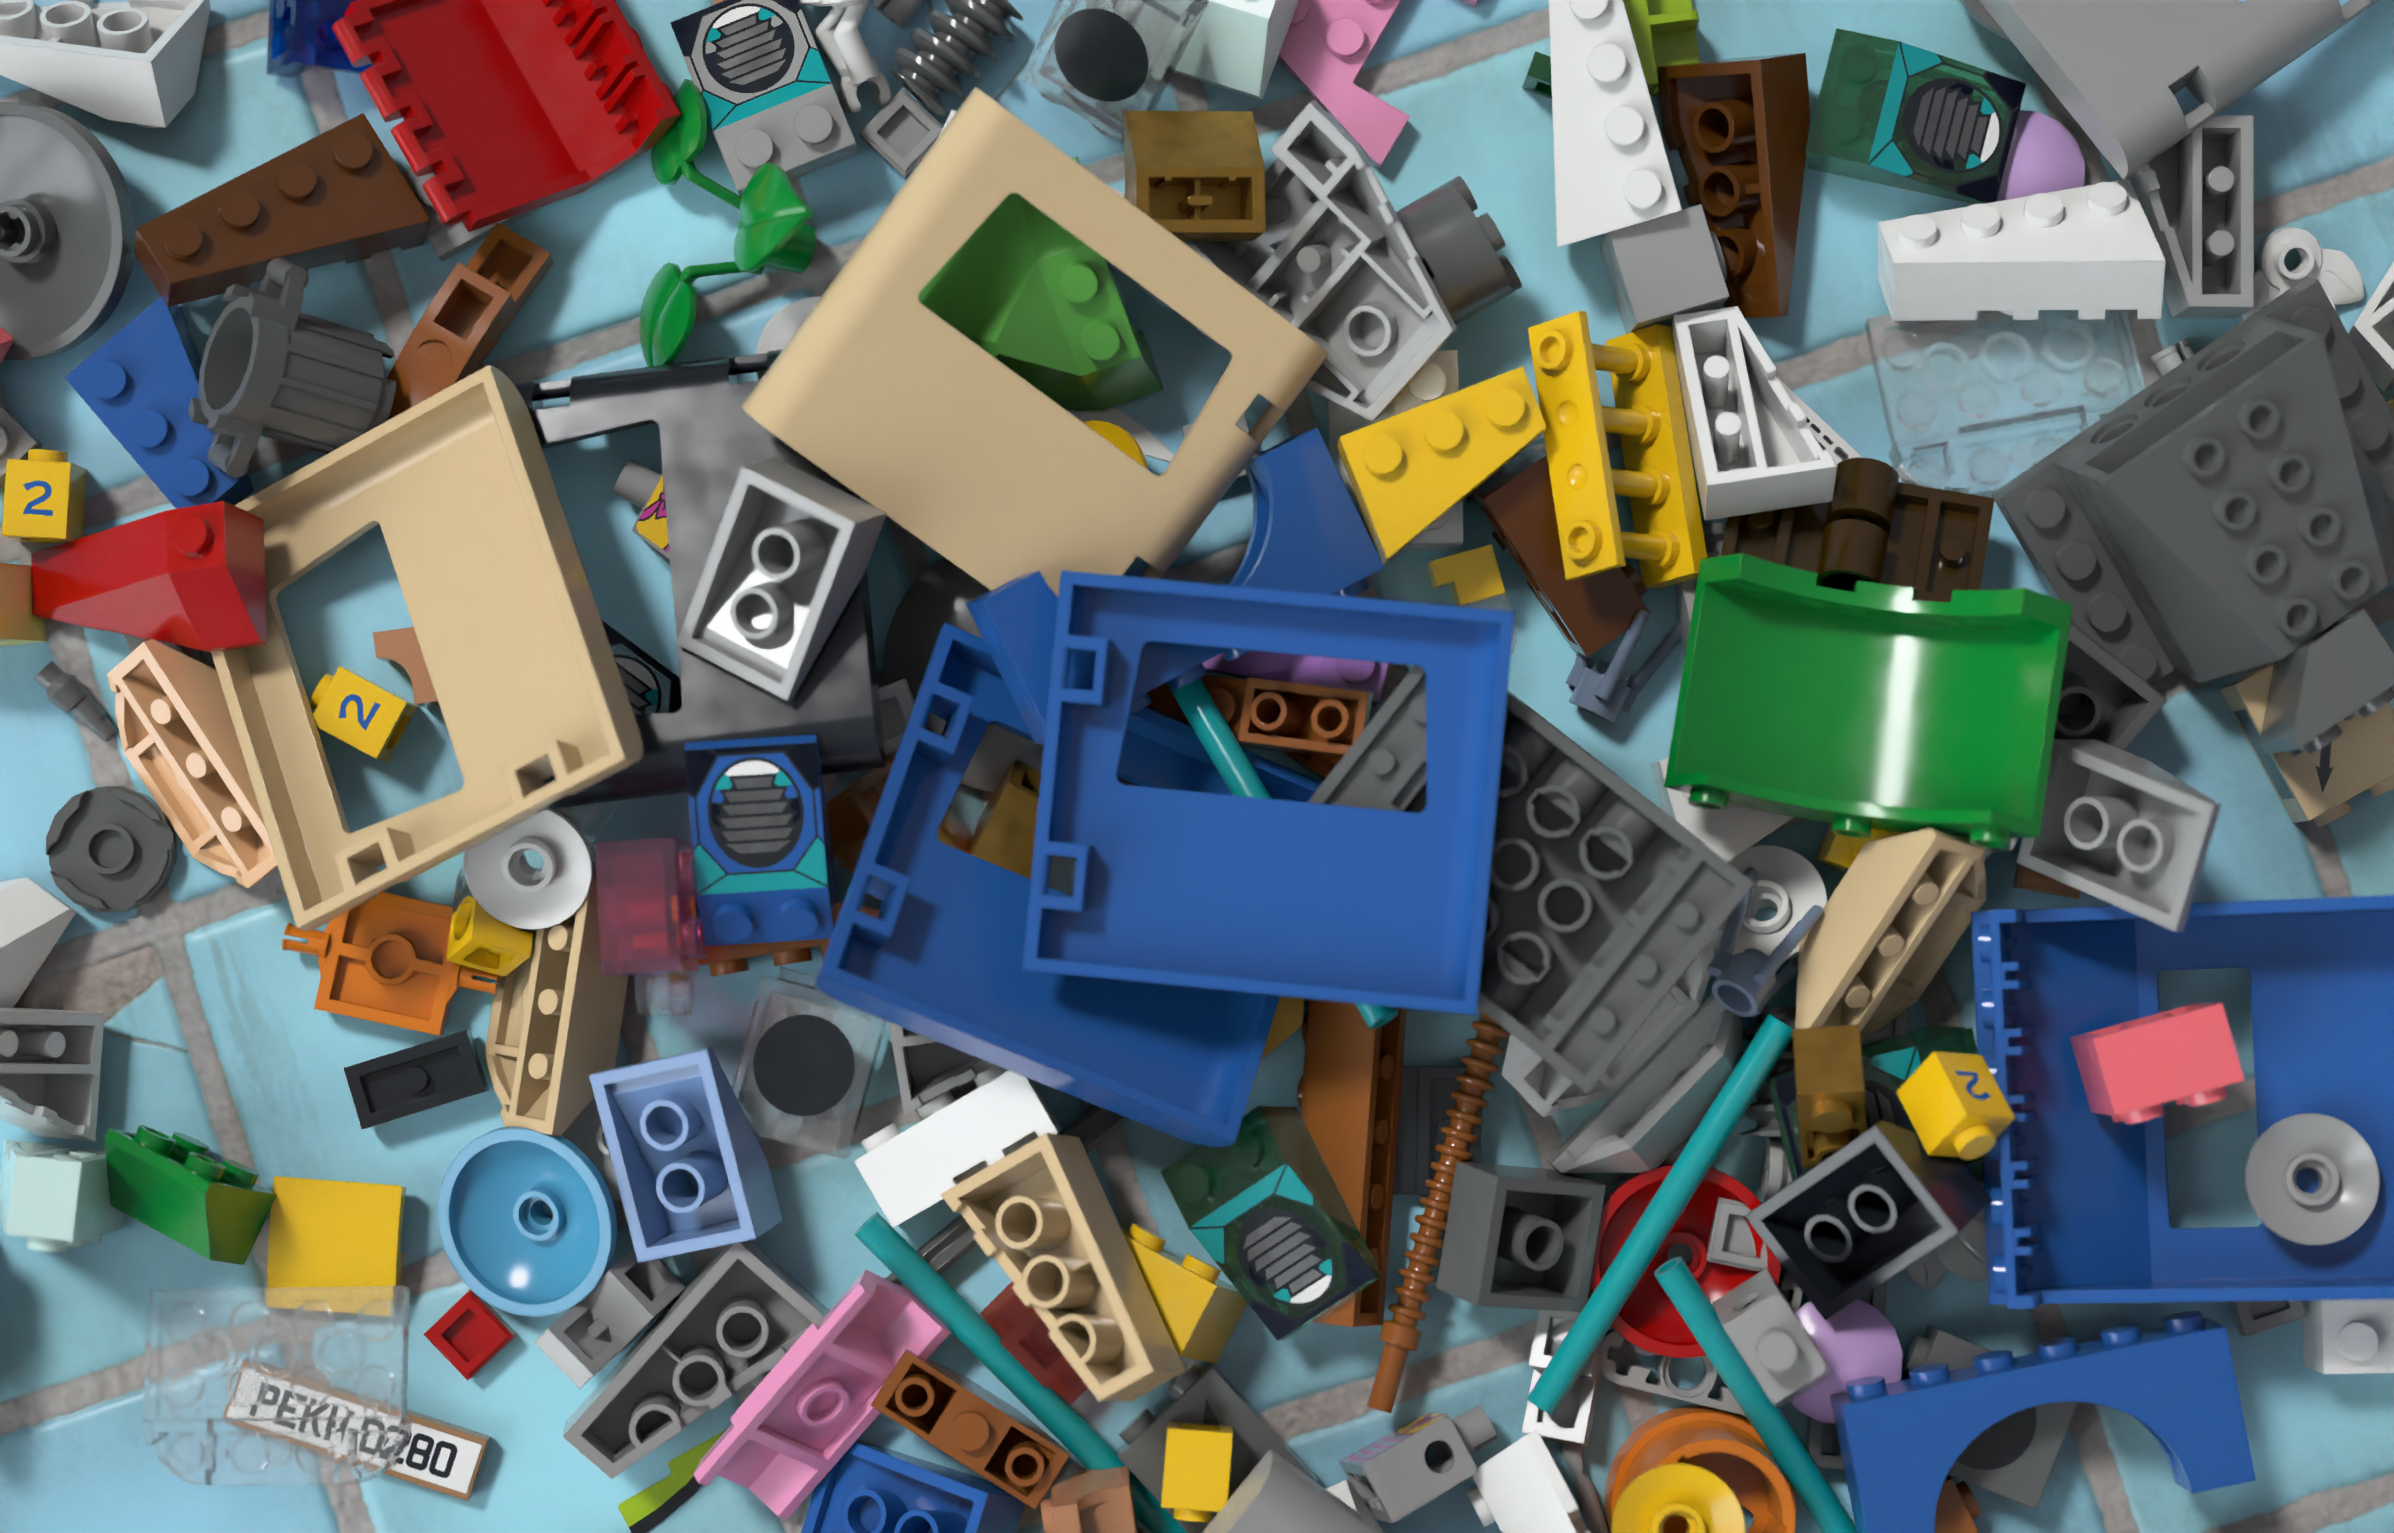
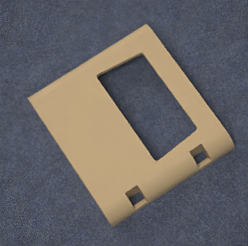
[742,87,1329,597]
[211,365,643,931]

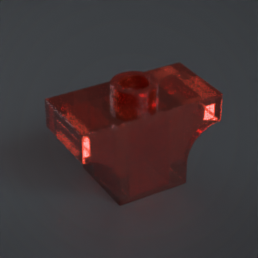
[980,1281,1088,1405]

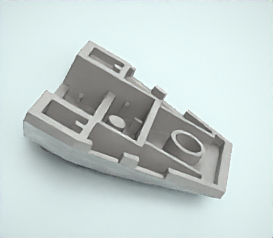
[1189,101,1457,422]

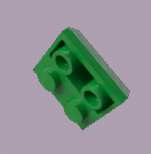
[104,1125,277,1265]

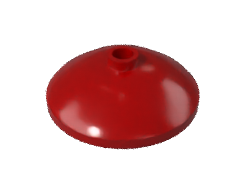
[1590,1163,1781,1358]

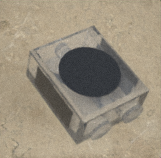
[1020,0,1210,143]
[731,966,887,1159]

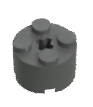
[1396,176,1522,325]

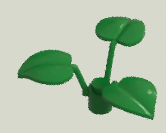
[639,79,816,367]

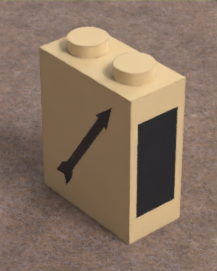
[2219,662,2394,827]

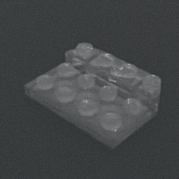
[1865,310,2145,497]
[143,1286,412,1487]

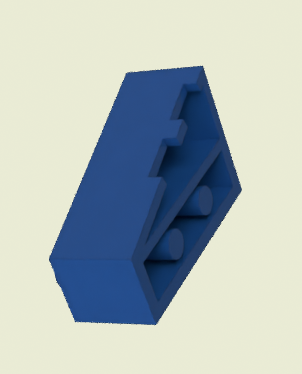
[64,296,254,509]

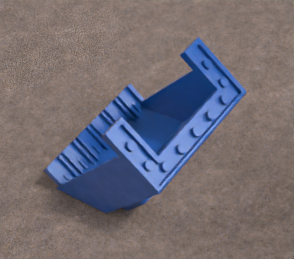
[1971,895,2394,1309]

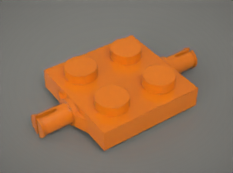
[282,891,502,1036]

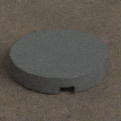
[46,786,177,912]

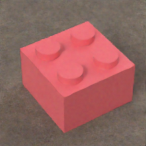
[2070,1003,2245,1125]

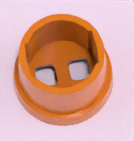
[1604,1405,1797,1533]

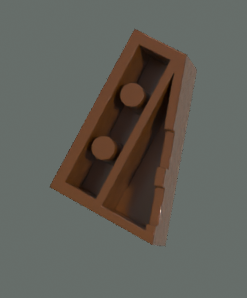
[1466,447,1651,657]

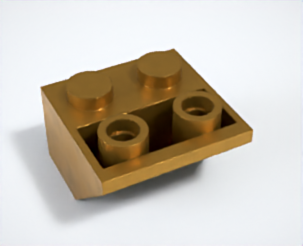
[1124,111,1266,241]

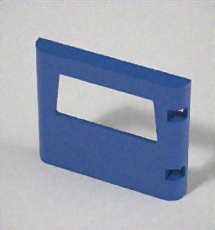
[1022,570,1515,1015]
[816,623,1323,1147]

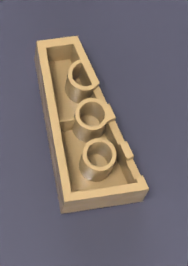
[940,1133,1185,1401]

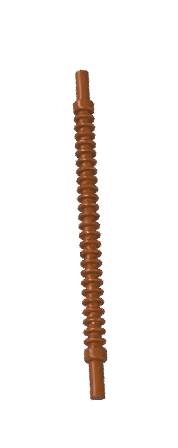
[1367,1008,1509,1413]

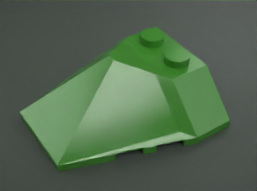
[918,156,1163,410]

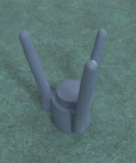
[1565,610,1682,723]
[1707,867,1823,1017]

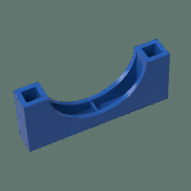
[966,428,1384,744]
[1830,1311,2256,1533]

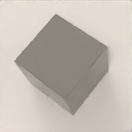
[1600,204,1729,334]

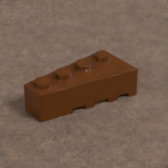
[134,113,431,307]

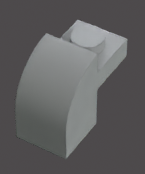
[534,1248,686,1389]

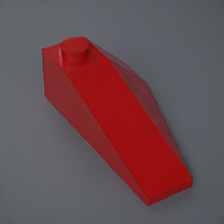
[31,501,267,653]

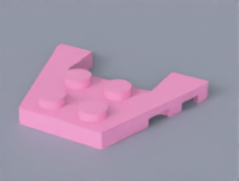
[1278,0,1479,169]

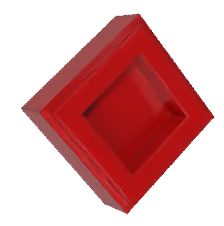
[423,1289,517,1381]

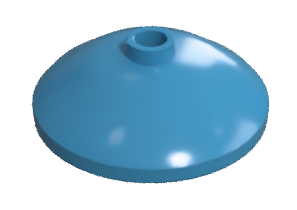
[438,1126,617,1317]

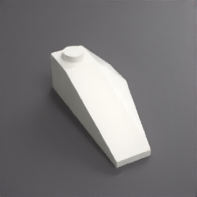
[0,0,211,128]
[1467,1430,1591,1533]

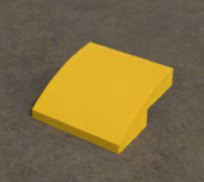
[267,1176,406,1317]

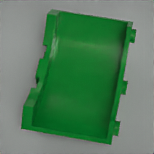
[1664,553,2073,849]

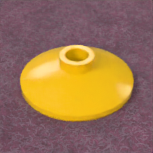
[1611,1463,1745,1533]

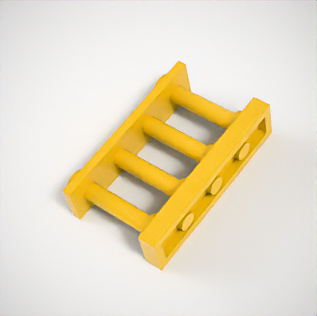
[1528,311,1707,589]

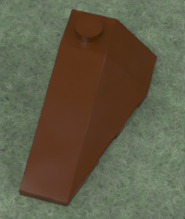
[1658,53,1810,318]

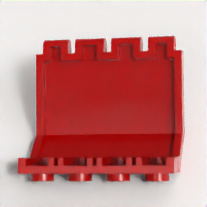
[331,0,680,232]

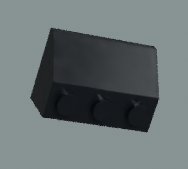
[1745,1120,1992,1320]

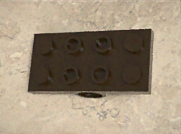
[1721,457,1994,603]

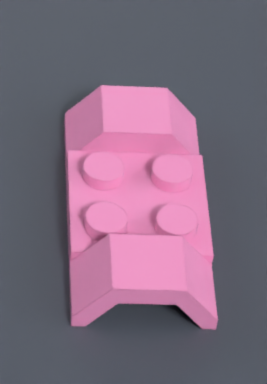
[693,1270,951,1520]

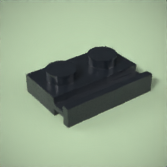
[1393,1066,1482,1195]

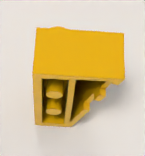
[1337,366,1547,566]
[1120,1223,1250,1364]

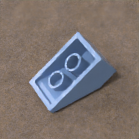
[589,1047,783,1263]

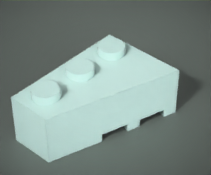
[0,1140,124,1252]

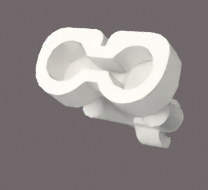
[800,0,891,113]

